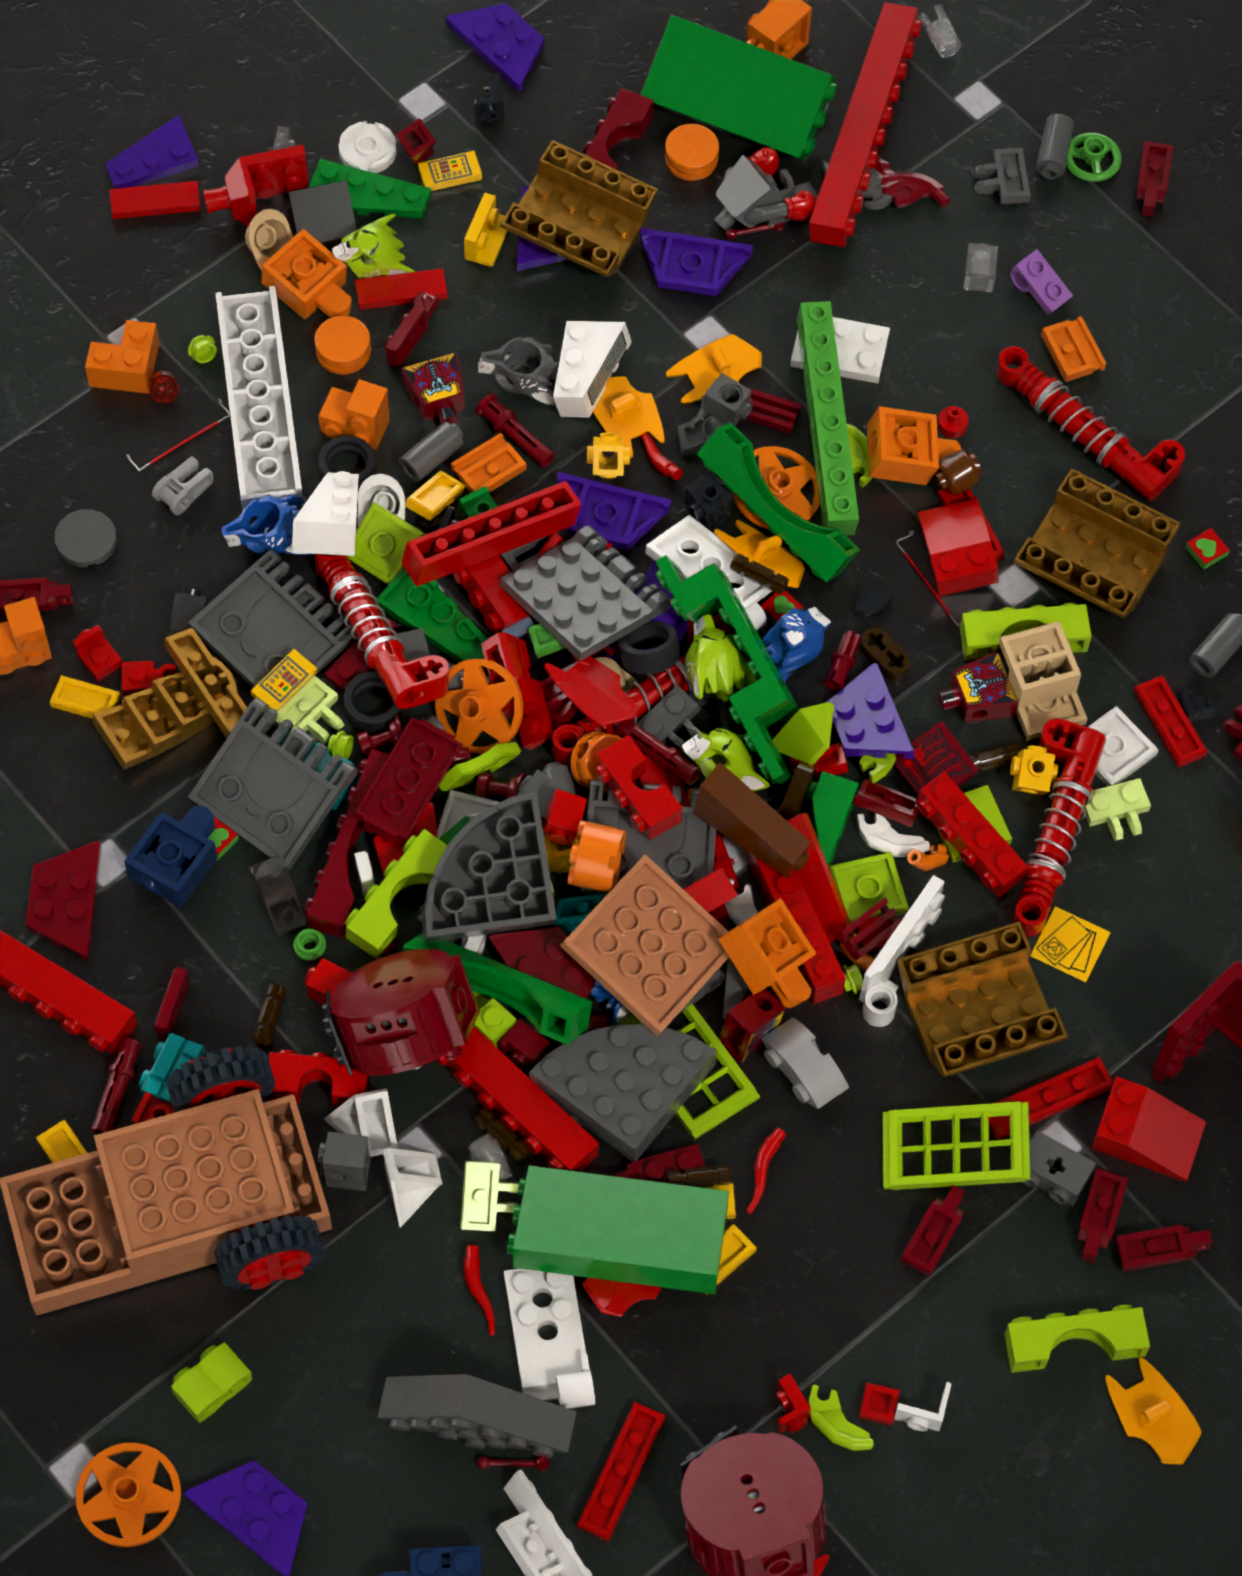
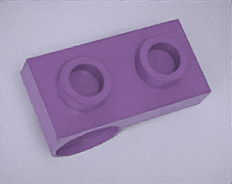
[1010,249,1073,315]

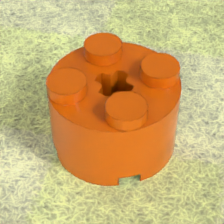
[568,820,627,892]

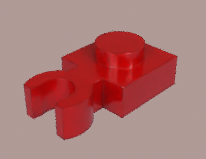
[122,661,177,696]
[790,743,849,779]

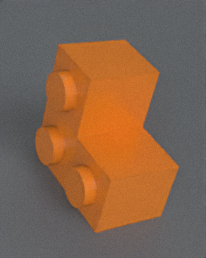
[85,320,159,394]
[318,380,390,450]
[0,597,52,675]

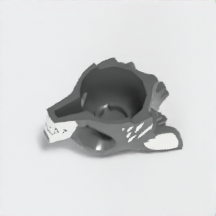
[477,337,559,407]

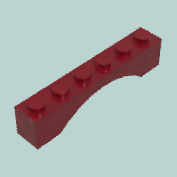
[304,749,390,939]

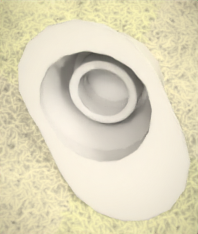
[358,474,406,527]

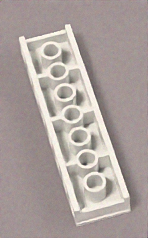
[215,286,304,511]

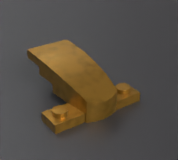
[92,627,247,770]

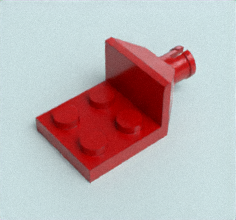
[203,145,309,226]

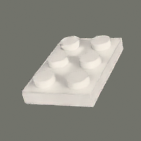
[790,317,890,384]

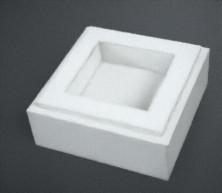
[354,851,374,895]

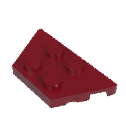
[26,841,102,960]
[489,927,596,1044]

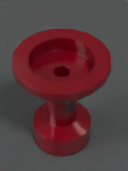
[357,715,404,758]
[476,772,527,799]

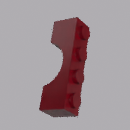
[583,88,654,170]

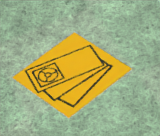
[1030,906,1111,982]

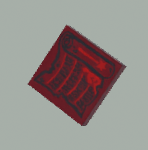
[894,721,979,795]

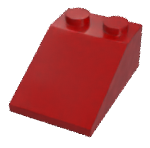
[918,498,999,597]
[1091,1076,1206,1182]

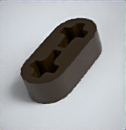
[860,628,910,681]
[779,762,816,820]

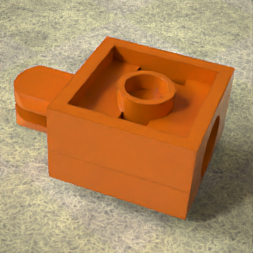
[746,0,812,59]
[262,229,352,320]
[867,406,961,485]
[718,898,816,1008]

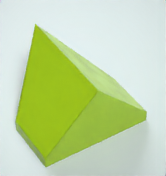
[773,702,834,766]

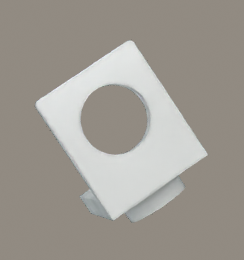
[894,1382,952,1431]

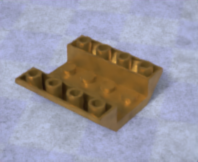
[500,140,658,277]
[1013,468,1181,619]
[897,922,1068,1077]

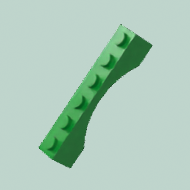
[697,422,860,582]
[403,932,592,1045]

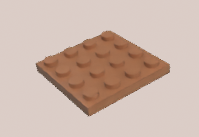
[560,854,729,1036]

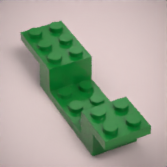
[655,555,799,788]

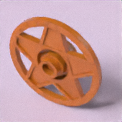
[732,446,820,529]
[435,658,523,754]
[76,1443,181,1547]

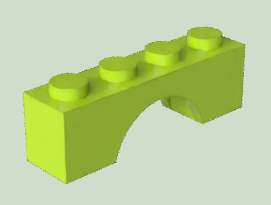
[960,603,1092,661]
[345,829,448,960]
[1004,1305,1150,1373]

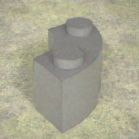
[761,1017,849,1109]

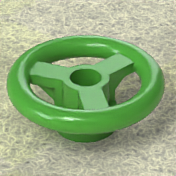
[1066,133,1122,182]

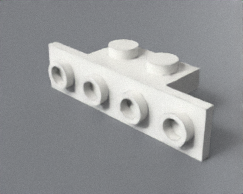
[496,1469,593,1576]

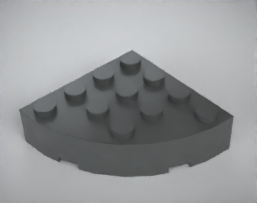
[422,791,557,943]
[529,1024,716,1162]
[378,1374,576,1458]

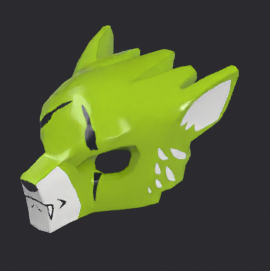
[332,214,415,278]
[684,614,759,702]
[682,728,770,791]

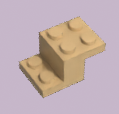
[999,621,1088,741]

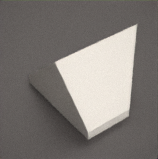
[324,1088,398,1157]
[383,1148,443,1228]

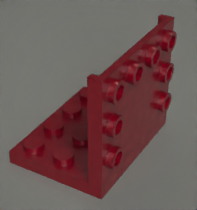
[1150,960,1242,1084]

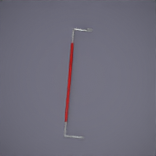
[127,399,230,471]
[896,531,960,627]

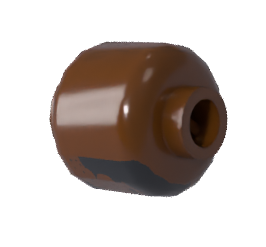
[934,450,982,495]

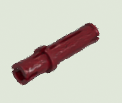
[616,720,701,785]
[90,1037,142,1135]

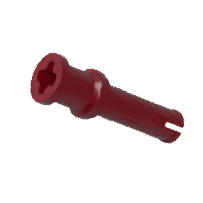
[475,393,556,468]

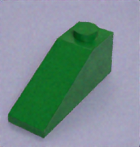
[807,771,859,867]

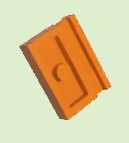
[1041,316,1107,382]
[451,433,526,493]

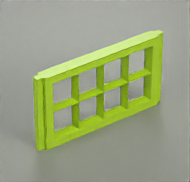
[618,1004,760,1140]
[883,1101,1031,1190]

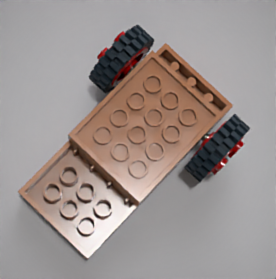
[0,1046,332,1316]

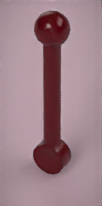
[725,222,785,240]
[477,1455,549,1472]

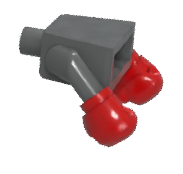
[714,147,815,230]

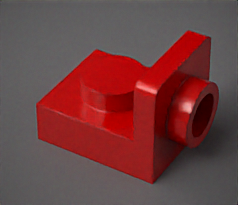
[73,625,123,682]
[775,1374,811,1434]

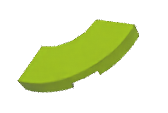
[439,742,521,791]

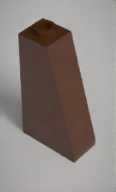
[693,762,811,878]

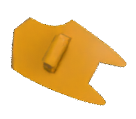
[666,334,762,404]
[593,376,665,458]
[714,520,805,588]
[1105,1357,1202,1465]

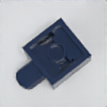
[124,806,218,908]
[380,1546,482,1576]

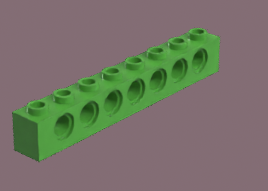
[797,301,859,536]

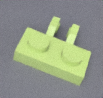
[274,675,344,744]
[1084,778,1151,841]
[460,1161,521,1231]

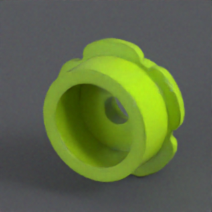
[188,335,217,363]
[328,730,354,760]
[843,964,863,995]

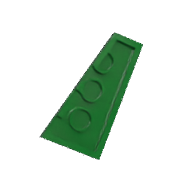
[308,159,432,218]
[377,568,487,663]

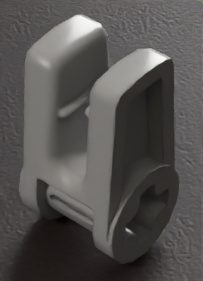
[152,456,213,515]

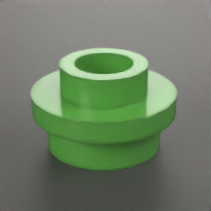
[293,929,326,961]

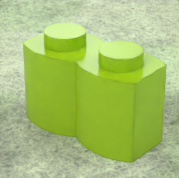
[171,1342,252,1423]

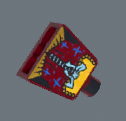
[401,353,465,424]
[938,652,1018,722]
[719,989,786,1064]

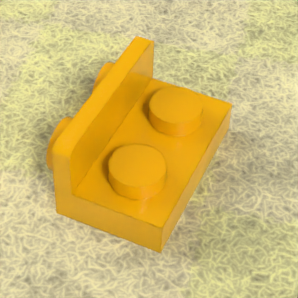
[464,192,508,267]

